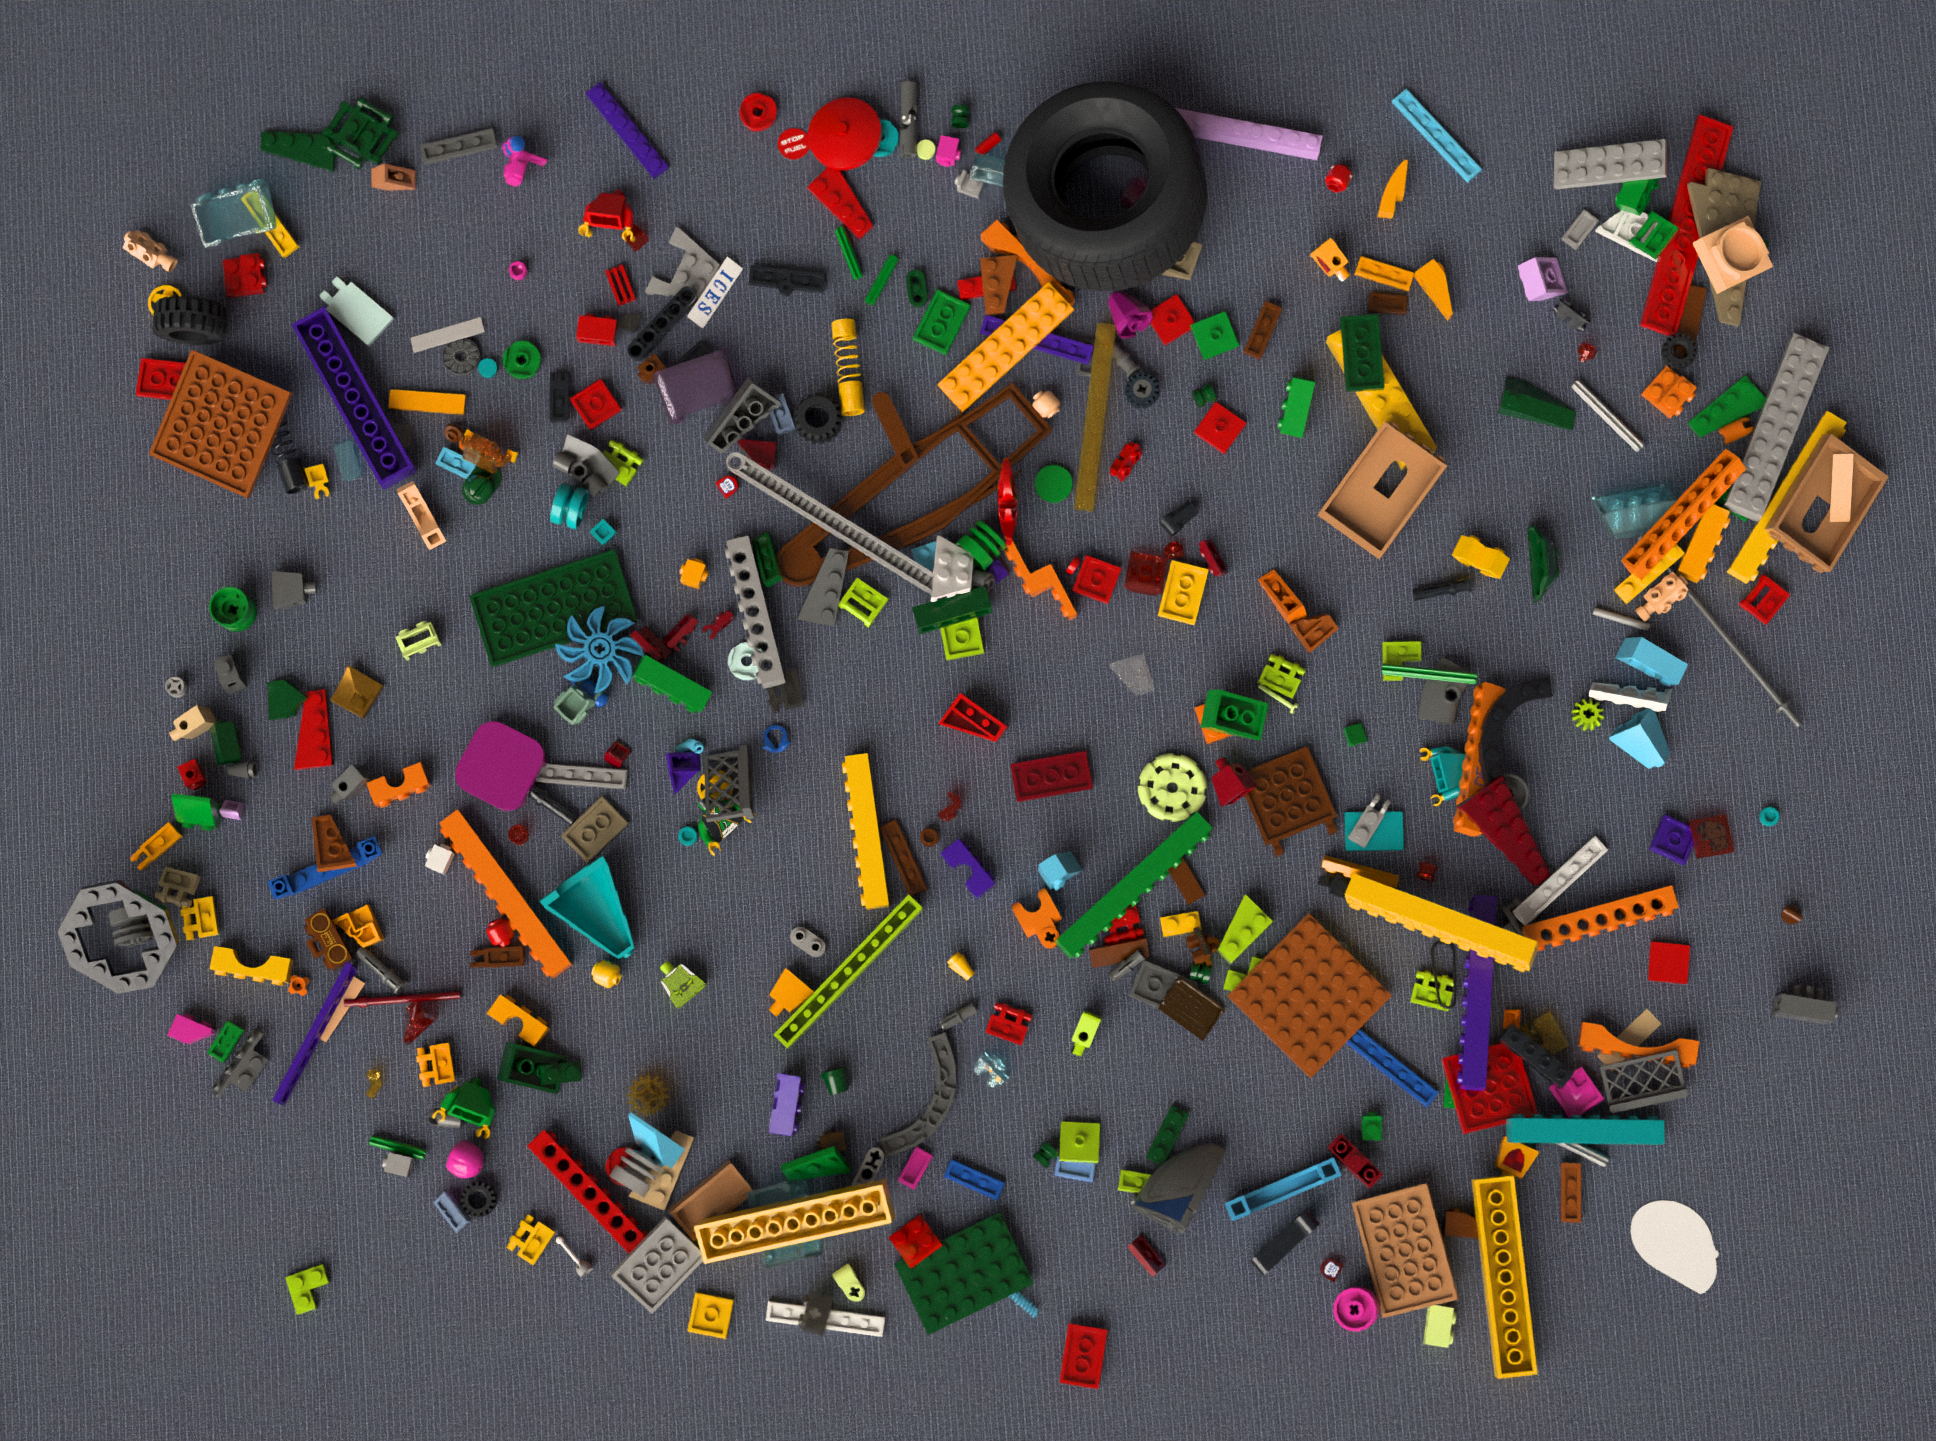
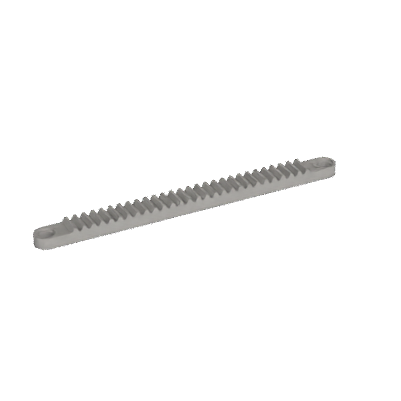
[726,452,944,600]

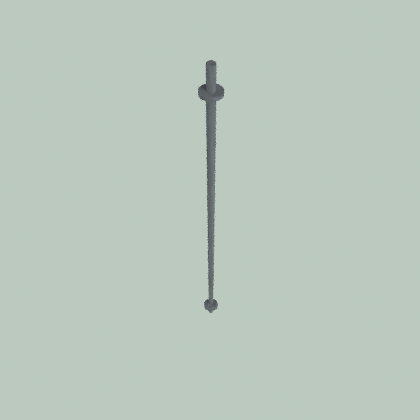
[1636,530,1803,728]

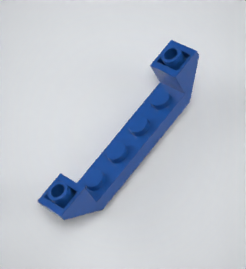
[267,836,382,900]

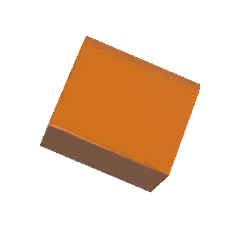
[1503,1010,1521,1029]

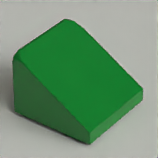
[1343,723,1367,748]

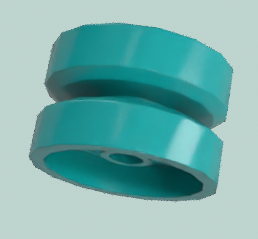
[550,482,589,530]

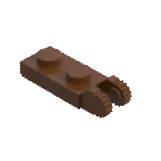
[470,946,525,968]

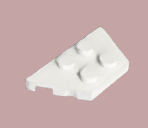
[1595,210,1658,262]
[931,535,973,602]

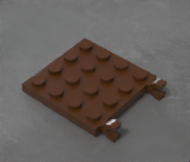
[1244,746,1337,857]

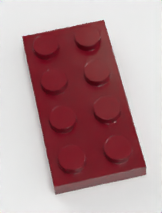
[1010,751,1093,803]

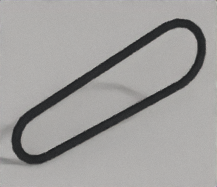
[1430,941,1457,1009]

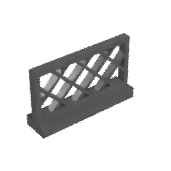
[704,745,754,822]
[1600,1049,1688,1113]

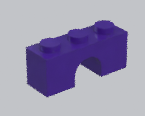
[940,839,995,900]

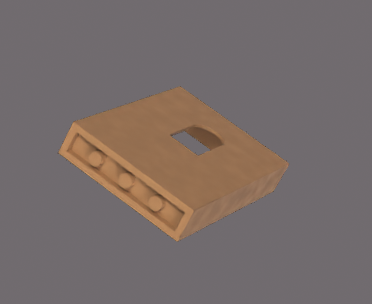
[1318,421,1448,559]
[1764,434,1888,573]

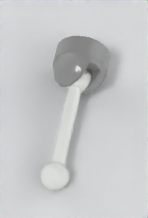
[556,1236,593,1278]

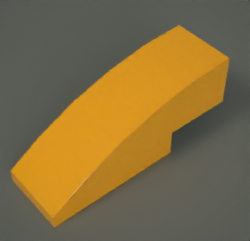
[1377,160,1408,219]

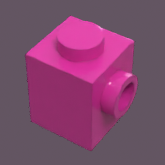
[936,135,961,167]

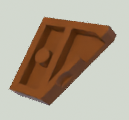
[1288,613,1339,653]

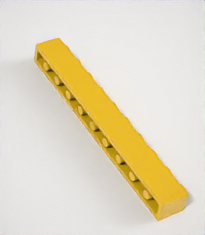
[1727,411,1847,584]

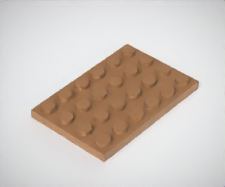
[1352,1183,1459,1318]

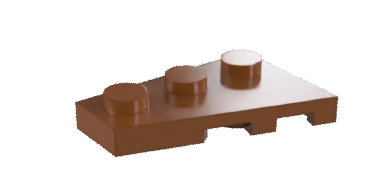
[980,255,1018,315]
[311,814,357,872]

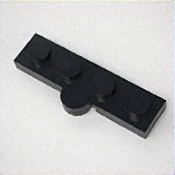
[748,265,826,297]

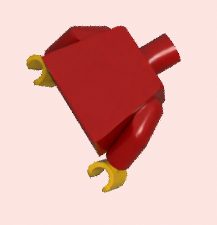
[578,190,635,242]

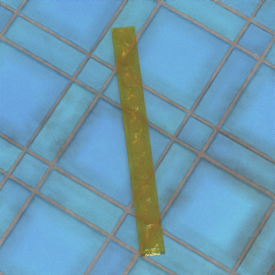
[1074,323,1116,512]

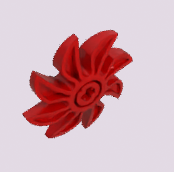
[998,458,1018,545]

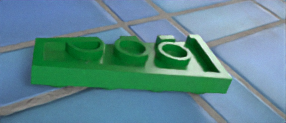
[1688,375,1766,438]

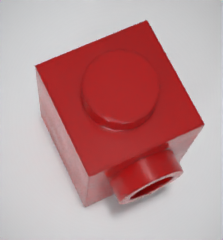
[177,759,207,791]

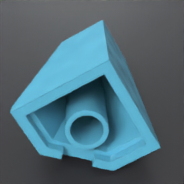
[1609,708,1670,769]

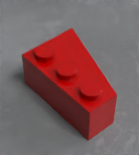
[938,693,1009,742]

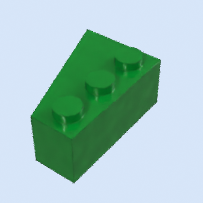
[1615,172,1668,216]
[1277,375,1315,438]

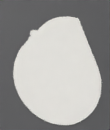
[1631,1200,1719,1294]

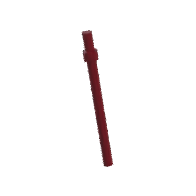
[344,991,461,1008]

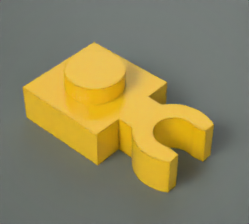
[304,464,329,499]

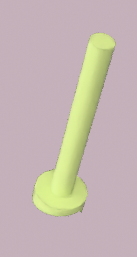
[1258,684,1299,714]

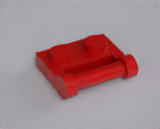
[1739,574,1790,625]

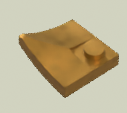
[330,665,384,719]

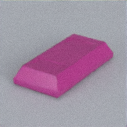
[897,1146,933,1190]

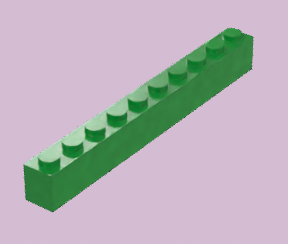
[1055,812,1213,959]

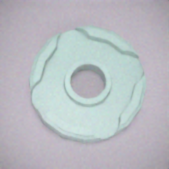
[728,642,766,680]

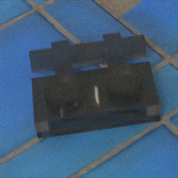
[765,668,804,713]

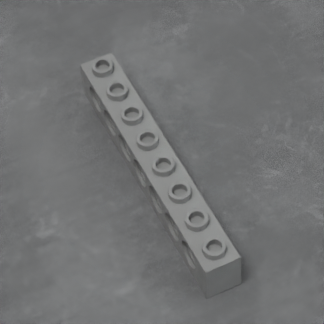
[724,536,786,689]

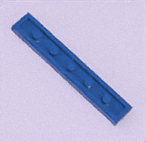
[1346,1029,1439,1108]

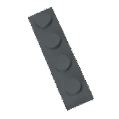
[420,128,498,165]

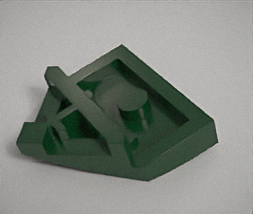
[267,680,308,721]

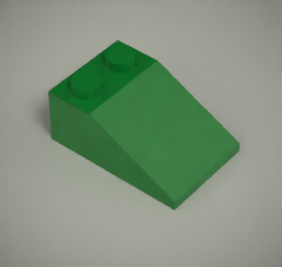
[1200,690,1268,741]
[172,793,221,831]

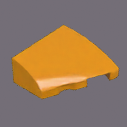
[332,904,385,948]

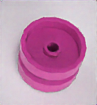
[1333,1286,1380,1332]

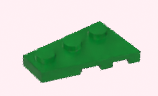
[781,1146,851,1181]

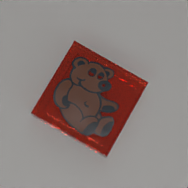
[1688,815,1734,859]

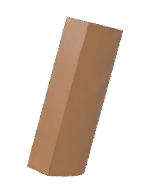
[668,1159,754,1242]

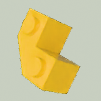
[1452,535,1510,579]

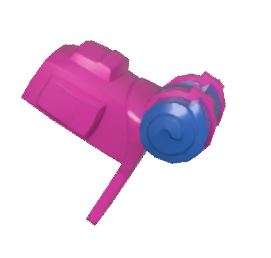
[502,136,547,187]

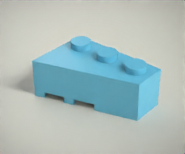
[1615,637,1688,686]
[1038,851,1083,891]

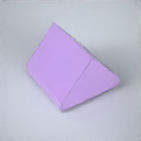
[220,800,244,820]

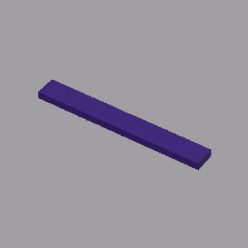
[272,962,358,1106]

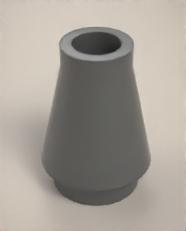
[227,760,258,779]

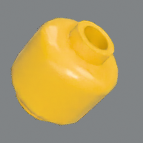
[592,960,622,988]

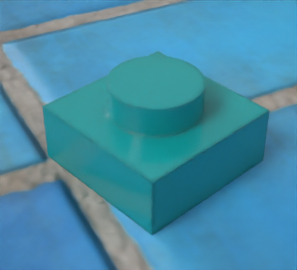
[589,519,617,546]

